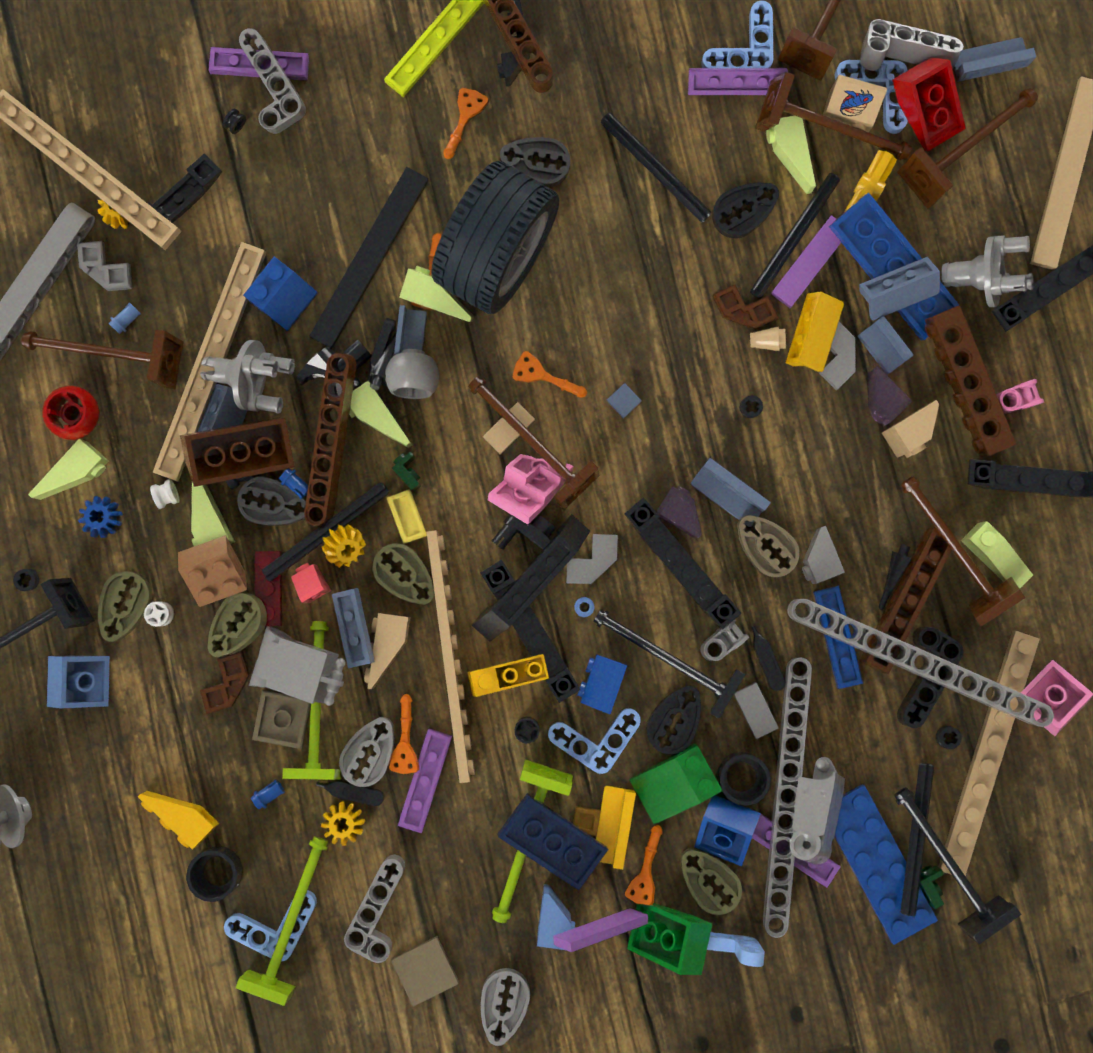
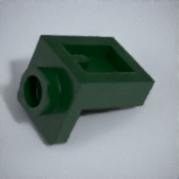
[392,452,421,493]
[920,865,944,909]

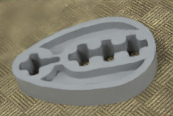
[339,717,395,787]
[481,968,530,1046]

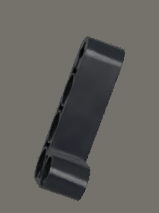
[897,627,963,728]

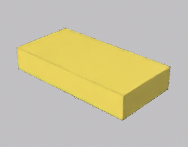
[387,489,427,545]

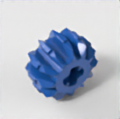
[78,496,123,538]

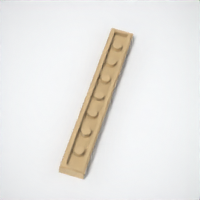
[1030,76,1093,270]

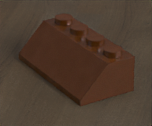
[180,417,295,487]

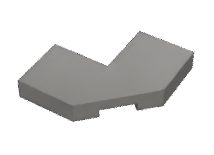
[77,241,132,291]
[819,322,855,390]
[566,534,618,584]

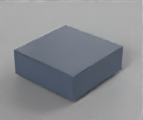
[607,383,641,419]

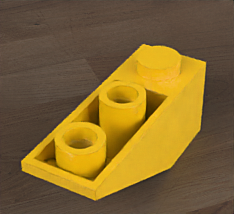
[467,654,549,697]
[138,791,219,850]

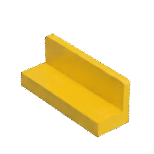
[786,292,844,372]
[596,785,636,870]

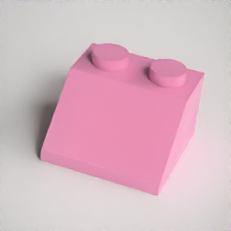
[1021,660,1093,736]

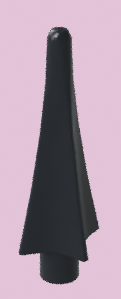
[370,333,396,390]
[879,544,912,610]

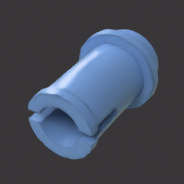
[108,302,141,334]
[574,597,594,617]

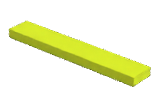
[384,0,484,98]

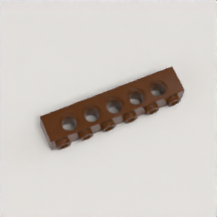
[925,305,1016,456]
[859,527,957,674]

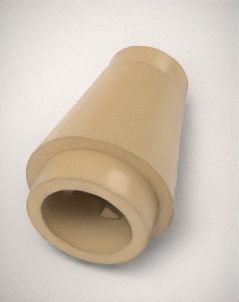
[750,327,786,351]

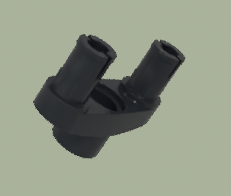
[491,514,556,550]

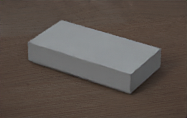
[734,682,778,739]

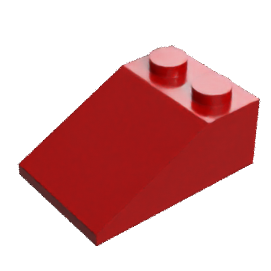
[892,57,966,152]

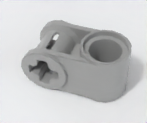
[700,620,749,661]

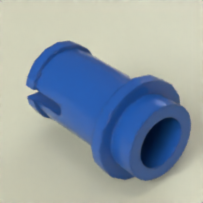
[279,468,308,499]
[251,779,285,810]

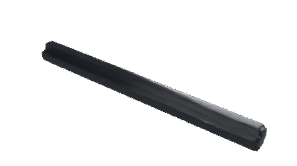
[601,112,711,222]
[750,173,840,298]
[262,483,389,581]
[900,763,934,916]

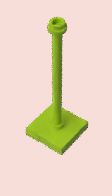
[282,621,342,780]
[492,759,573,923]
[236,836,328,1006]

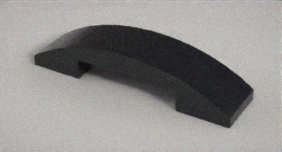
[148,153,222,223]

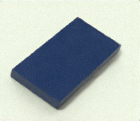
[497,793,609,890]

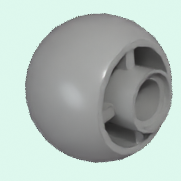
[385,349,440,399]

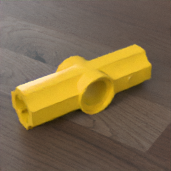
[844,150,897,212]

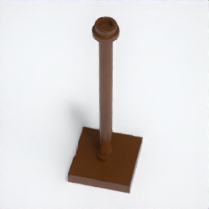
[778,0,841,81]
[755,72,912,160]
[897,88,1038,209]
[21,330,184,390]
[468,376,600,510]
[901,476,1025,626]

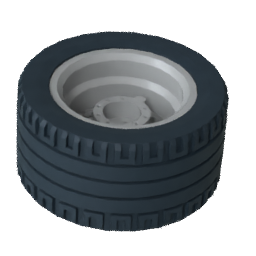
[431,161,560,314]

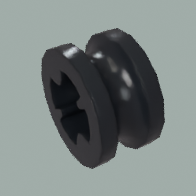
[222,108,246,134]
[739,395,763,418]
[13,569,39,592]
[936,726,962,749]

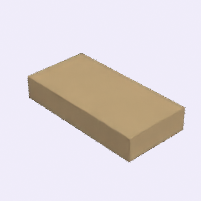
[483,402,535,455]

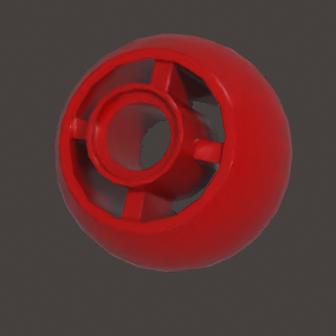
[42,386,100,440]

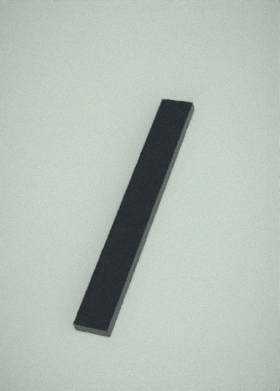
[309,167,429,349]

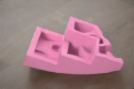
[488,454,573,524]

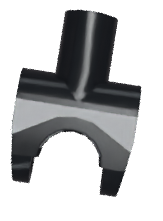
[296,340,372,409]

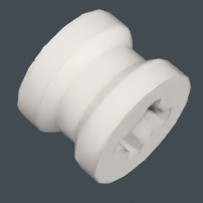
[150,479,179,509]
[144,601,174,627]

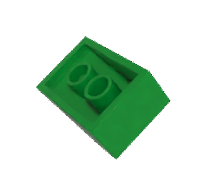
[629,743,723,824]
[627,903,712,975]

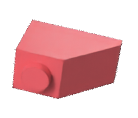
[291,563,332,603]

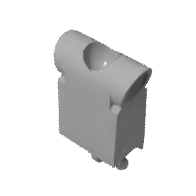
[249,626,346,706]
[790,757,845,864]

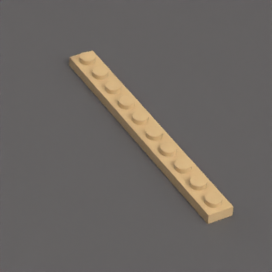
[0,89,181,251]
[153,242,266,482]
[426,530,475,783]
[938,631,1040,876]

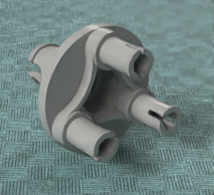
[942,235,1033,307]
[200,340,295,413]

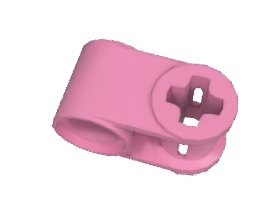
[996,379,1044,414]

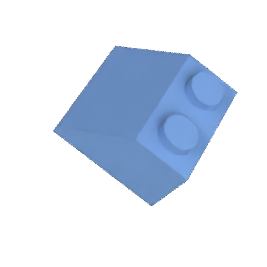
[47,656,110,708]
[537,884,576,950]

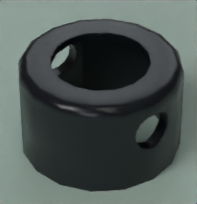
[717,752,771,806]
[186,846,243,902]

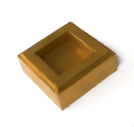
[573,806,601,836]

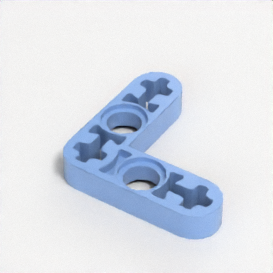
[701,1,773,68]
[835,60,908,134]
[548,708,640,774]
[224,890,317,962]
[707,932,765,967]

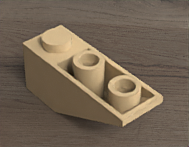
[364,613,411,689]

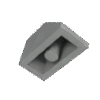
[802,526,845,584]

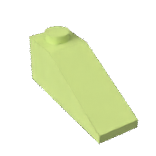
[766,116,816,194]
[399,266,474,322]
[349,381,412,448]
[28,439,109,500]
[191,483,235,546]
[961,521,1033,588]

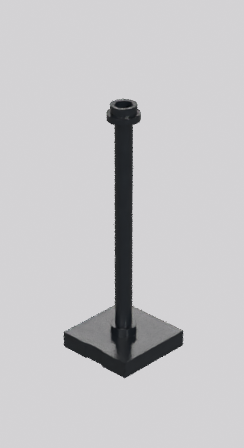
[0,578,95,649]
[593,609,746,718]
[894,787,1022,944]

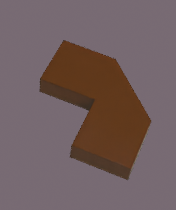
[712,284,779,330]
[200,651,250,714]

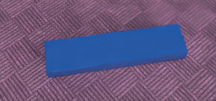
[813,586,863,689]

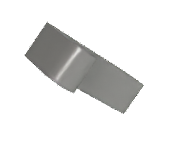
[860,19,964,71]
[239,28,306,134]
[344,854,405,963]

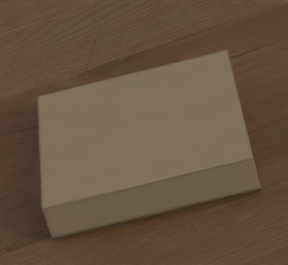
[252,690,311,749]
[391,936,459,1007]

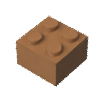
[178,535,247,607]

